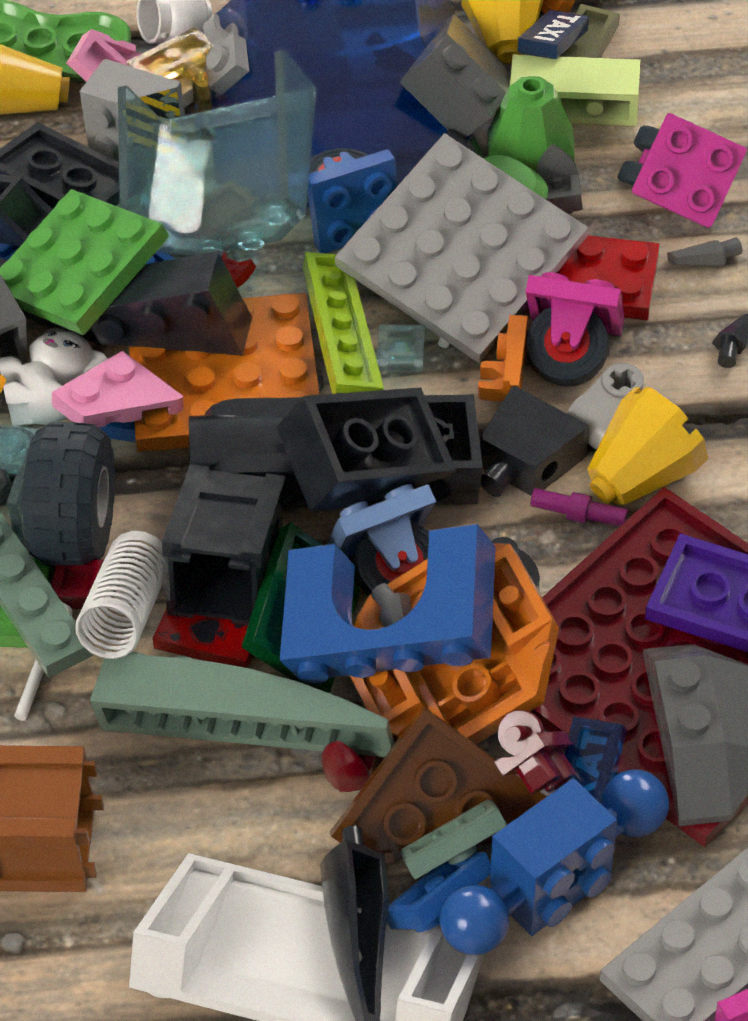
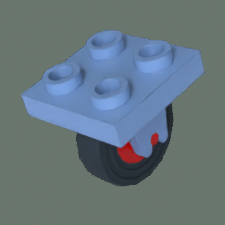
[326,484,436,596]

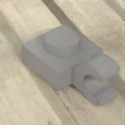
[203,14,249,95]

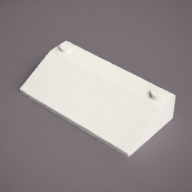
[129,853,484,1021]

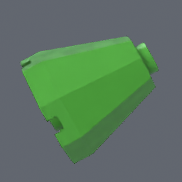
[487,76,575,172]

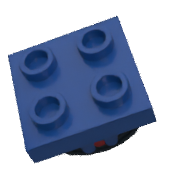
[300,148,398,253]

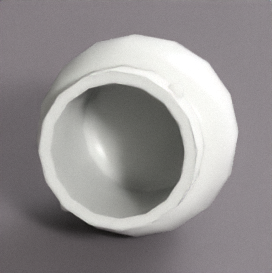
[137,0,213,51]

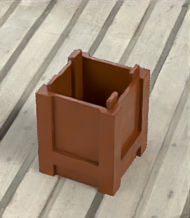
[0,745,104,892]

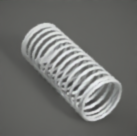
[75,531,168,659]

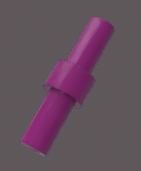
[530,488,628,527]

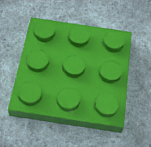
[0,189,170,335]

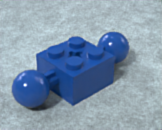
[440,770,669,955]

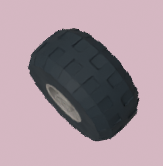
[22,422,115,567]

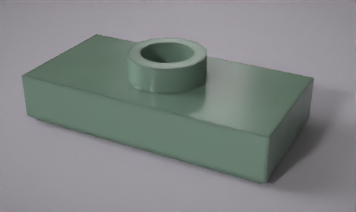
[400,799,507,879]

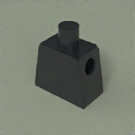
[480,385,588,497]

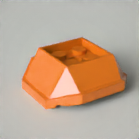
[350,543,559,744]

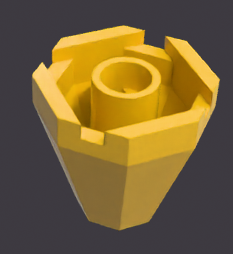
[461,0,543,64]
[587,387,709,505]

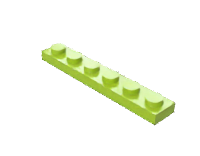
[302,252,384,394]

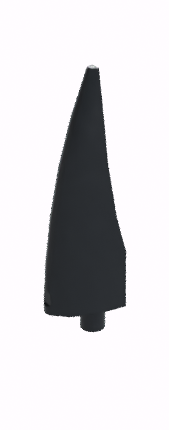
[320,825,389,1021]

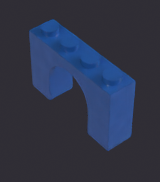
[280,524,496,683]

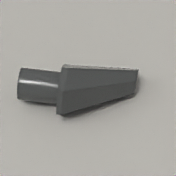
[667,237,743,267]
[371,583,411,627]

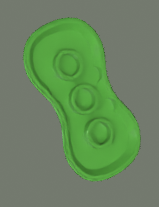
[0,0,131,83]

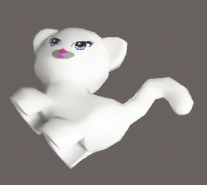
[0,327,107,429]

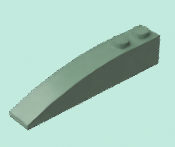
[90,652,394,757]

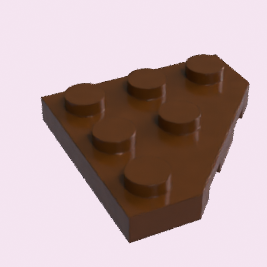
[330,706,547,864]

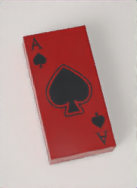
[152,609,254,668]

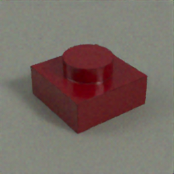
[51,559,104,610]

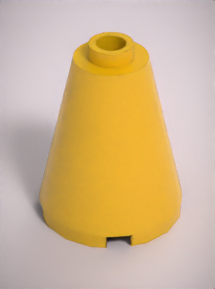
[0,44,70,115]

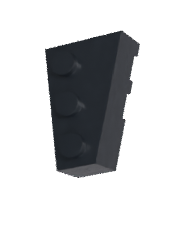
[91,251,252,356]

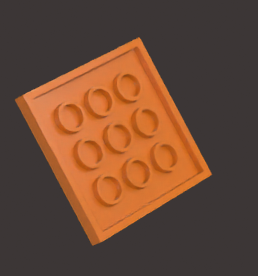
[129,292,320,452]

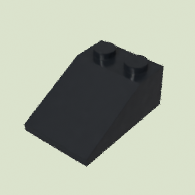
[276,387,456,512]

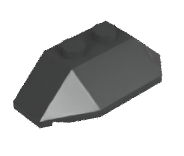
[643,644,748,826]

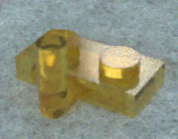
[126,27,213,117]

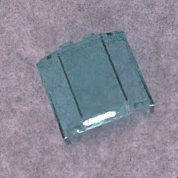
[118,51,316,256]

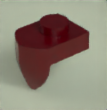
[321,740,384,792]

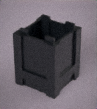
[162,464,286,625]

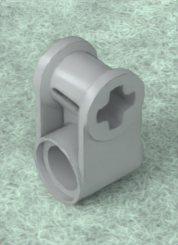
[567,363,644,449]

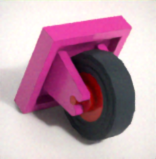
[525,272,625,386]

